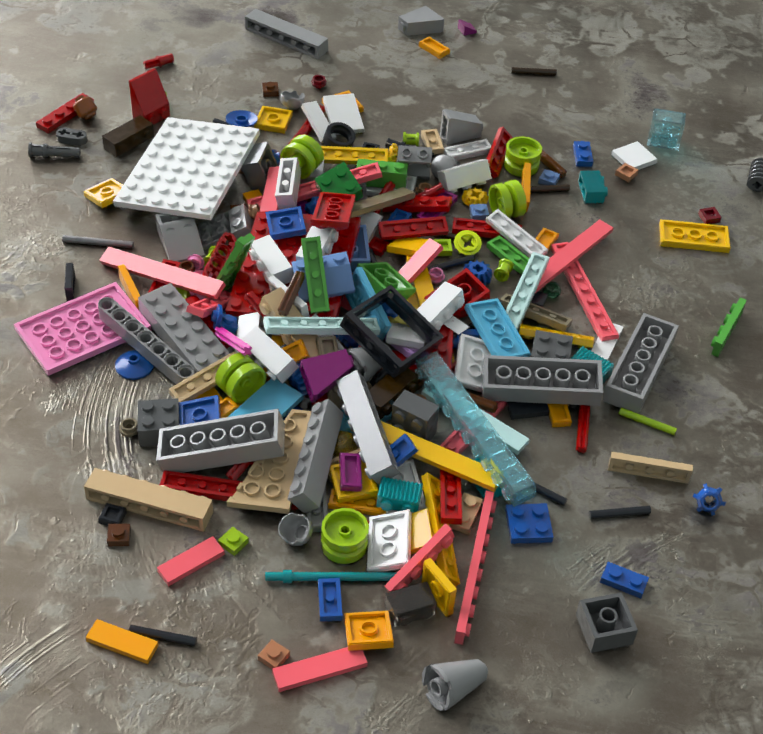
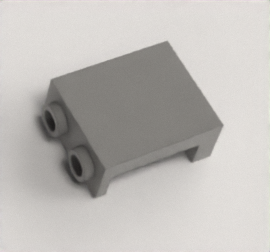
[398,145,432,180]

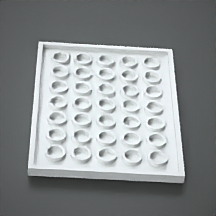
[113,117,260,220]

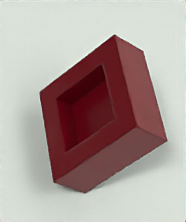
[698,207,722,224]

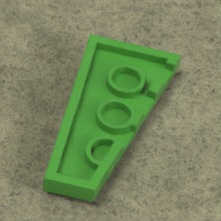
[206,233,255,298]

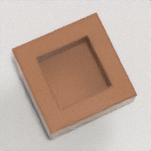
[615,163,639,182]
[258,639,290,669]

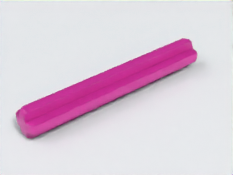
[214,326,252,356]

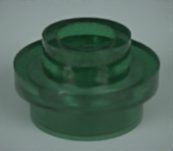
[543,281,561,298]

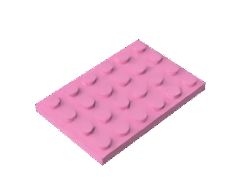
[14,282,152,376]

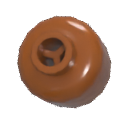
[73,95,97,120]

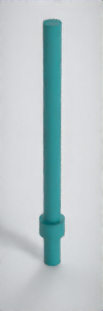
[265,570,397,583]

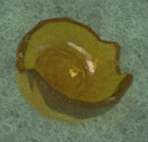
[333,431,358,457]

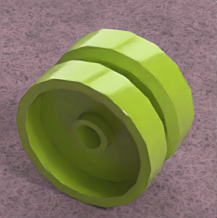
[280,135,324,179]
[504,136,542,177]
[488,180,527,218]
[215,353,266,404]
[321,508,369,564]

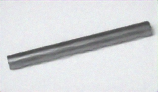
[62,235,134,249]

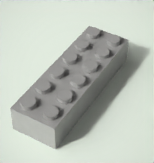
[138,283,230,373]
[602,313,679,414]
[482,355,603,406]
[156,409,285,473]

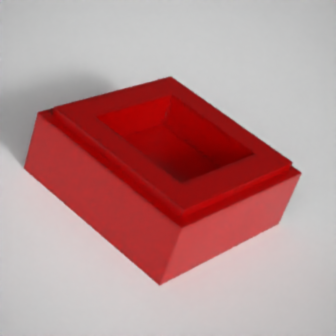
[368,236,390,257]

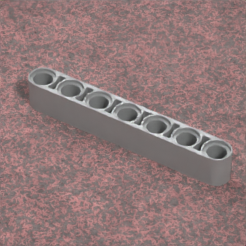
[98,297,195,384]

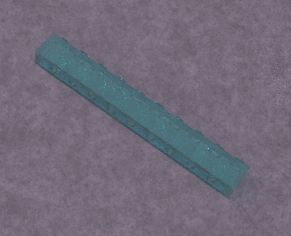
[415,351,536,507]

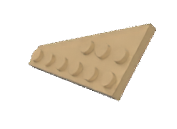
[227,409,312,514]

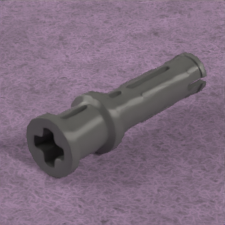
[28,142,81,158]

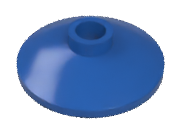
[225,110,258,127]
[115,350,154,380]

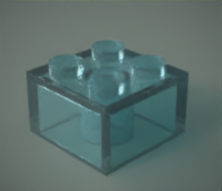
[647,108,686,150]

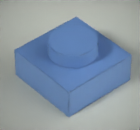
[538,169,560,185]
[469,204,489,220]

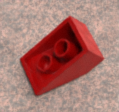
[129,68,170,125]
[424,268,490,319]

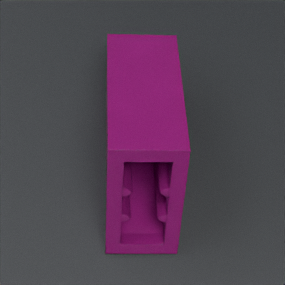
[299,349,354,403]

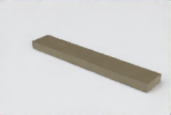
[351,187,415,218]

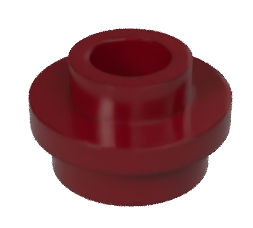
[311,75,327,89]

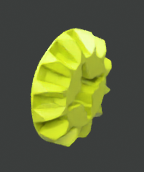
[453,230,482,256]

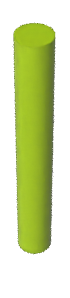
[619,407,677,436]

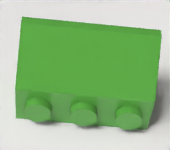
[356,159,409,189]
[357,262,416,300]

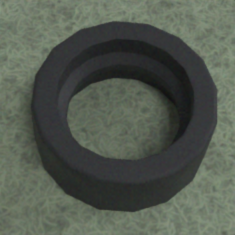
[323,122,356,147]

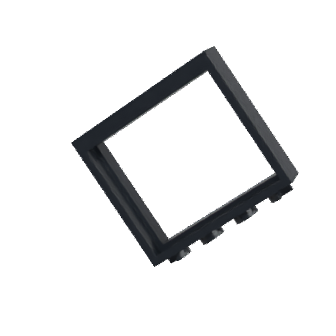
[340,285,444,379]

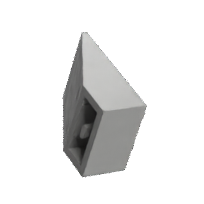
[198,204,254,250]
[155,213,205,262]

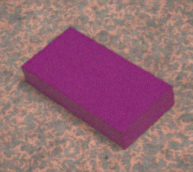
[339,453,362,492]

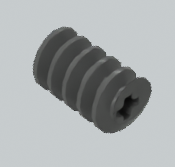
[746,158,763,192]

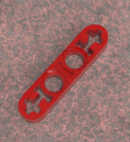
[201,232,237,279]

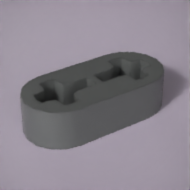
[56,128,88,146]

